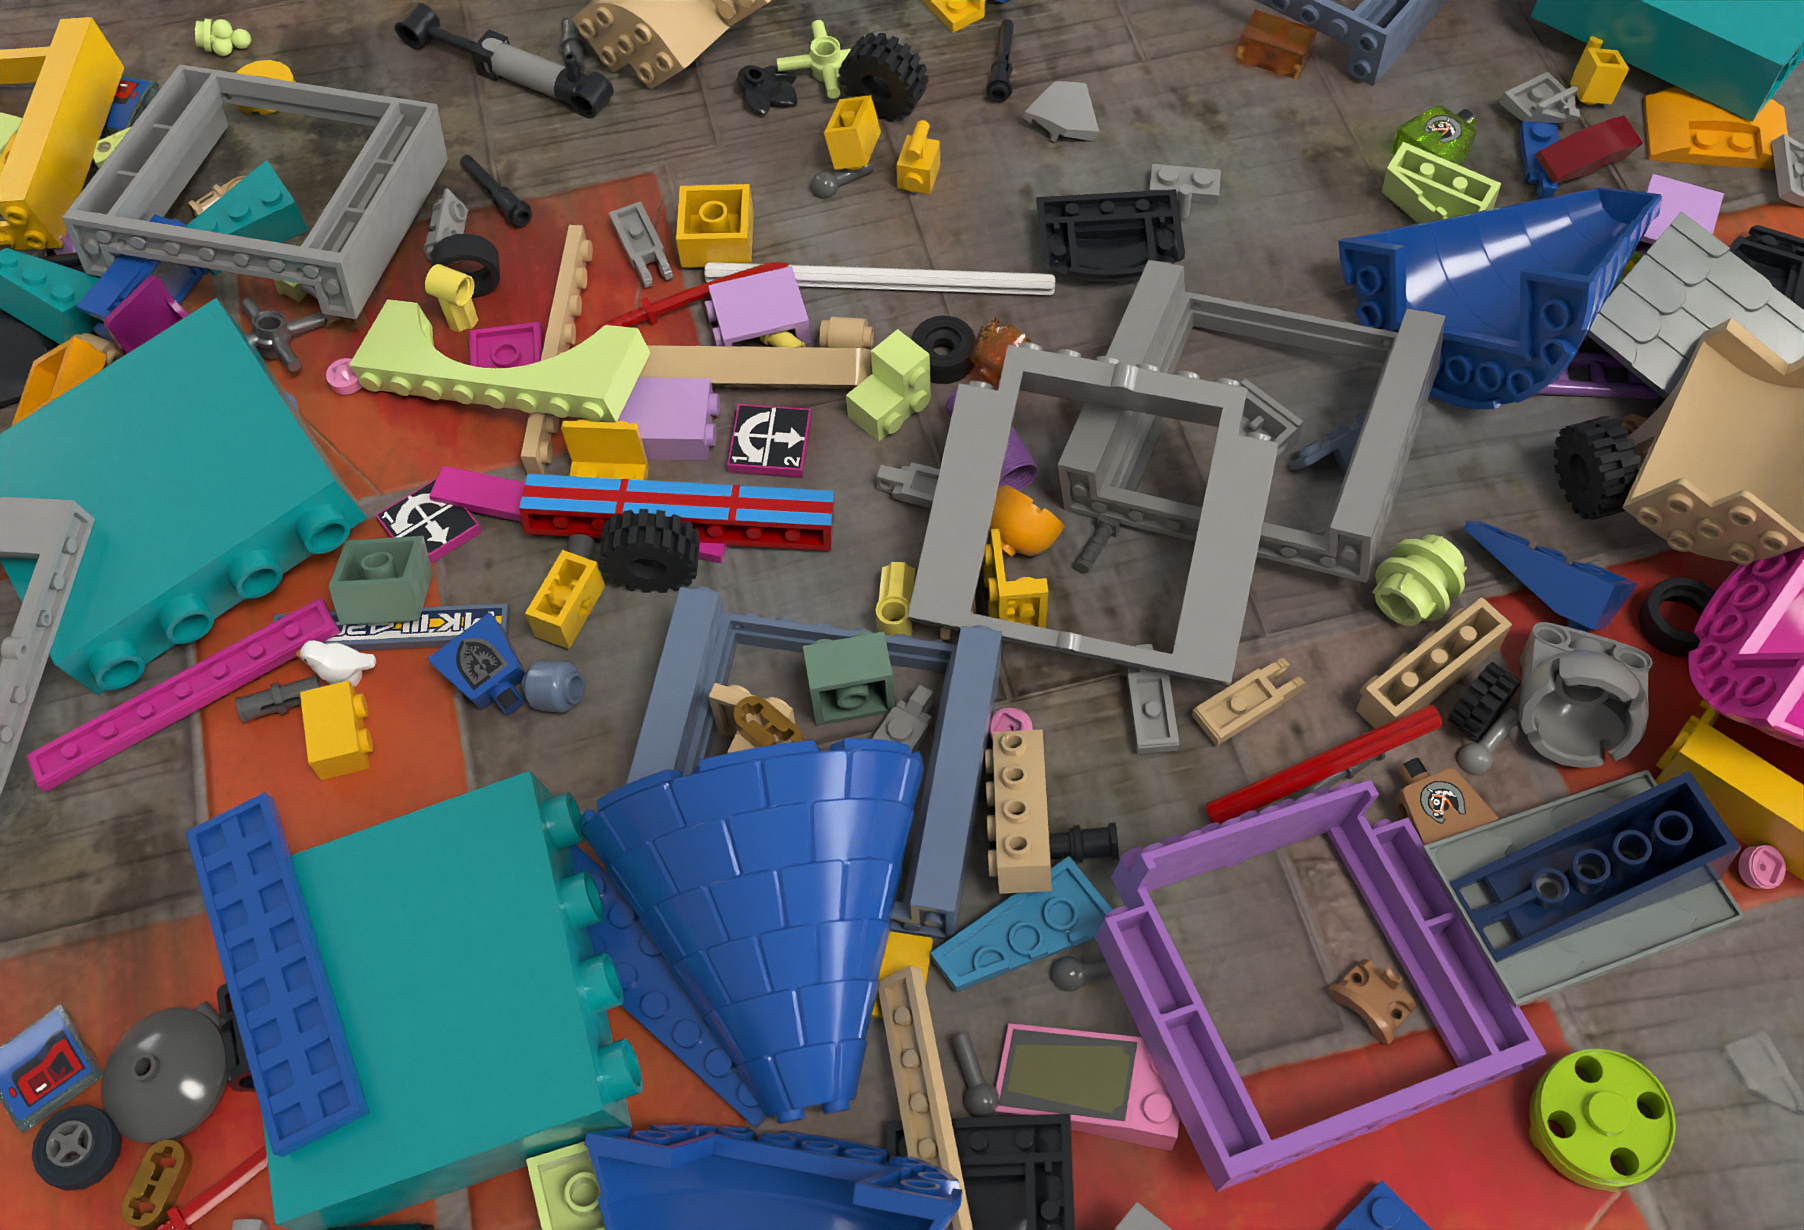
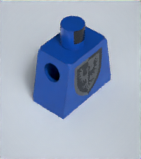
[427,612,526,715]

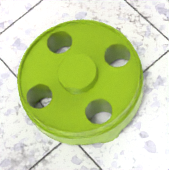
[1529,1049,1676,1192]

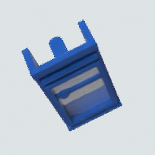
[76,214,209,342]

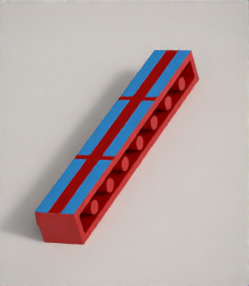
[519,474,834,551]

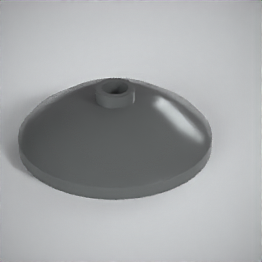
[101,1008,229,1145]

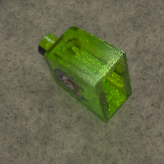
[1391,105,1477,166]

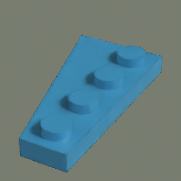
[930,856,1113,993]

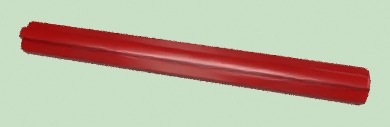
[1205,705,1442,825]

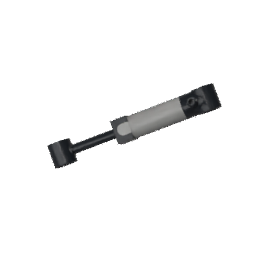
[395,2,614,119]

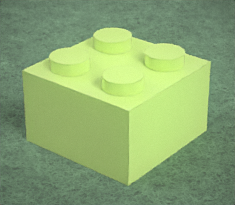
[526,1141,606,1230]

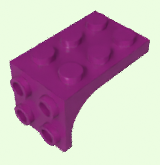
[104,275,189,356]

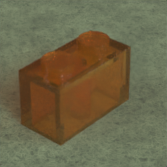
[1237,10,1317,80]

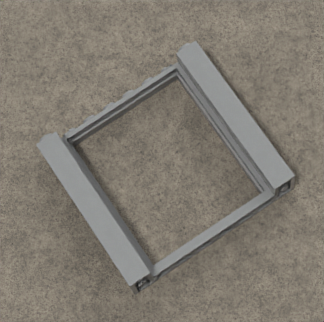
[62,64,448,319]
[1058,260,1446,583]

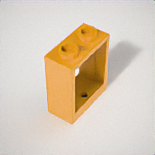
[11,336,107,427]

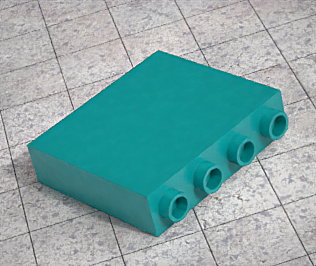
[1531,0,1804,122]
[0,298,367,696]
[262,771,643,1230]

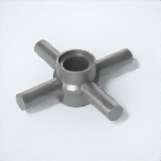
[241,298,325,372]

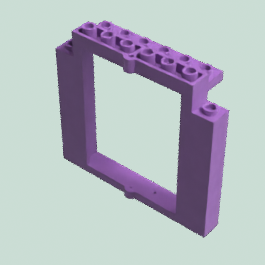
[1094,780,1547,1193]

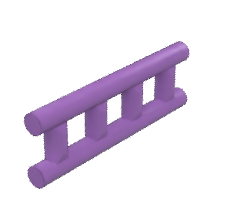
[1537,352,1659,399]

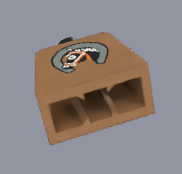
[1393,758,1499,845]

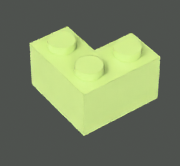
[846,329,931,442]

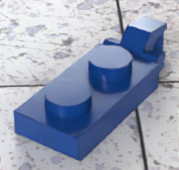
[1519,122,1562,200]

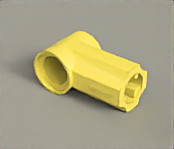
[425,264,478,332]
[875,562,916,636]

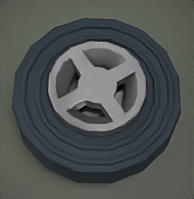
[32,1105,122,1191]

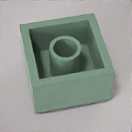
[328,536,433,625]
[802,632,895,726]

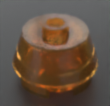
[970,317,1031,386]

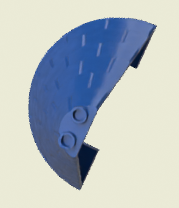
[1338,187,1662,409]
[580,738,925,1124]
[585,1124,962,1230]

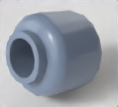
[521,659,585,713]

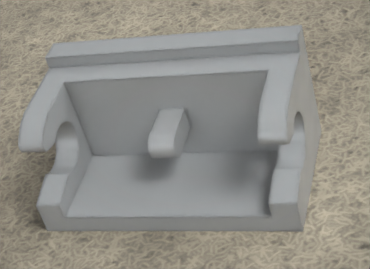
[1218,378,1304,463]

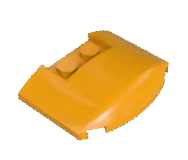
[1643,86,1788,170]

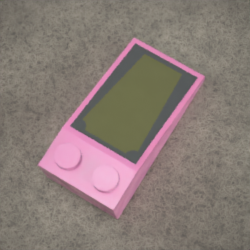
[995,1023,1180,1151]

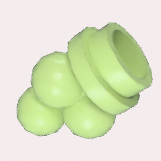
[195,18,251,57]

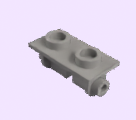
[423,188,468,263]

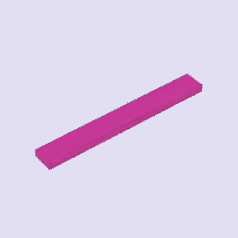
[429,466,728,564]
[26,597,341,792]

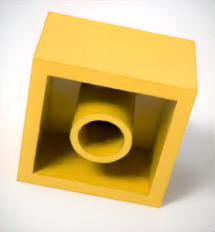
[676,184,754,268]

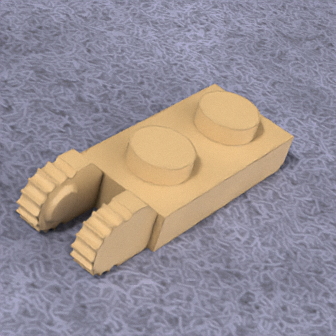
[1192,658,1306,746]

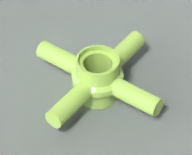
[776,20,851,99]

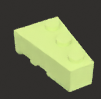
[1382,142,1501,224]

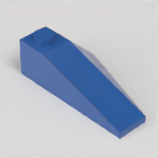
[1464,521,1637,633]

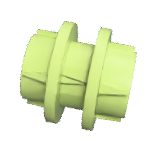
[1372,535,1467,626]

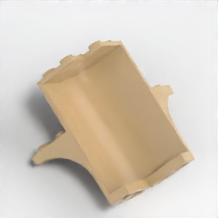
[571,0,771,89]
[1622,318,1804,565]

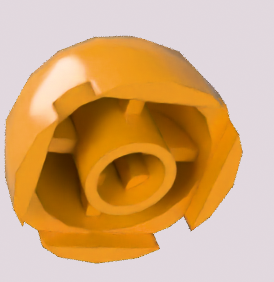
[989,485,1065,558]

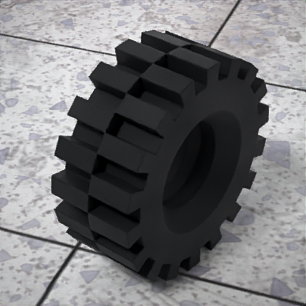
[839,32,929,122]
[1554,416,1641,520]
[598,509,700,593]

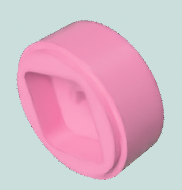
[326,358,363,395]
[989,708,1032,740]
[1738,845,1786,889]

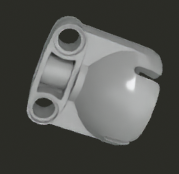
[1518,622,1653,768]

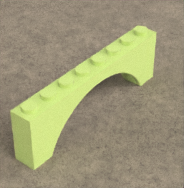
[349,299,650,422]

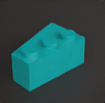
[186,160,308,276]
[0,248,104,345]

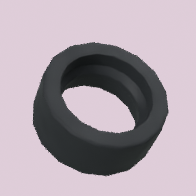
[431,234,500,298]
[1638,577,1715,657]

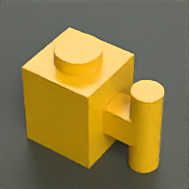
[1570,36,1629,105]
[897,120,940,194]

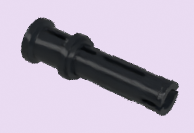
[989,822,1119,864]

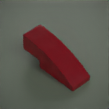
[1535,115,1643,183]

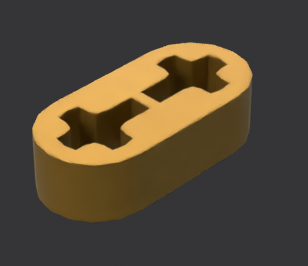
[733,696,803,748]
[121,1139,193,1230]

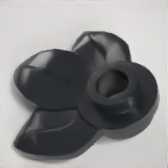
[737,65,797,116]

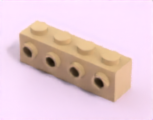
[1356,597,1512,729]
[985,729,1052,894]

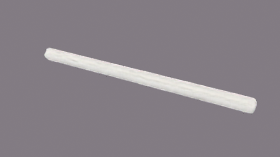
[704,262,1055,295]

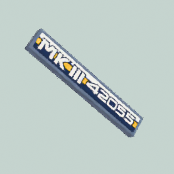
[273,603,511,651]

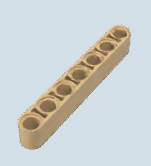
[639,345,872,389]

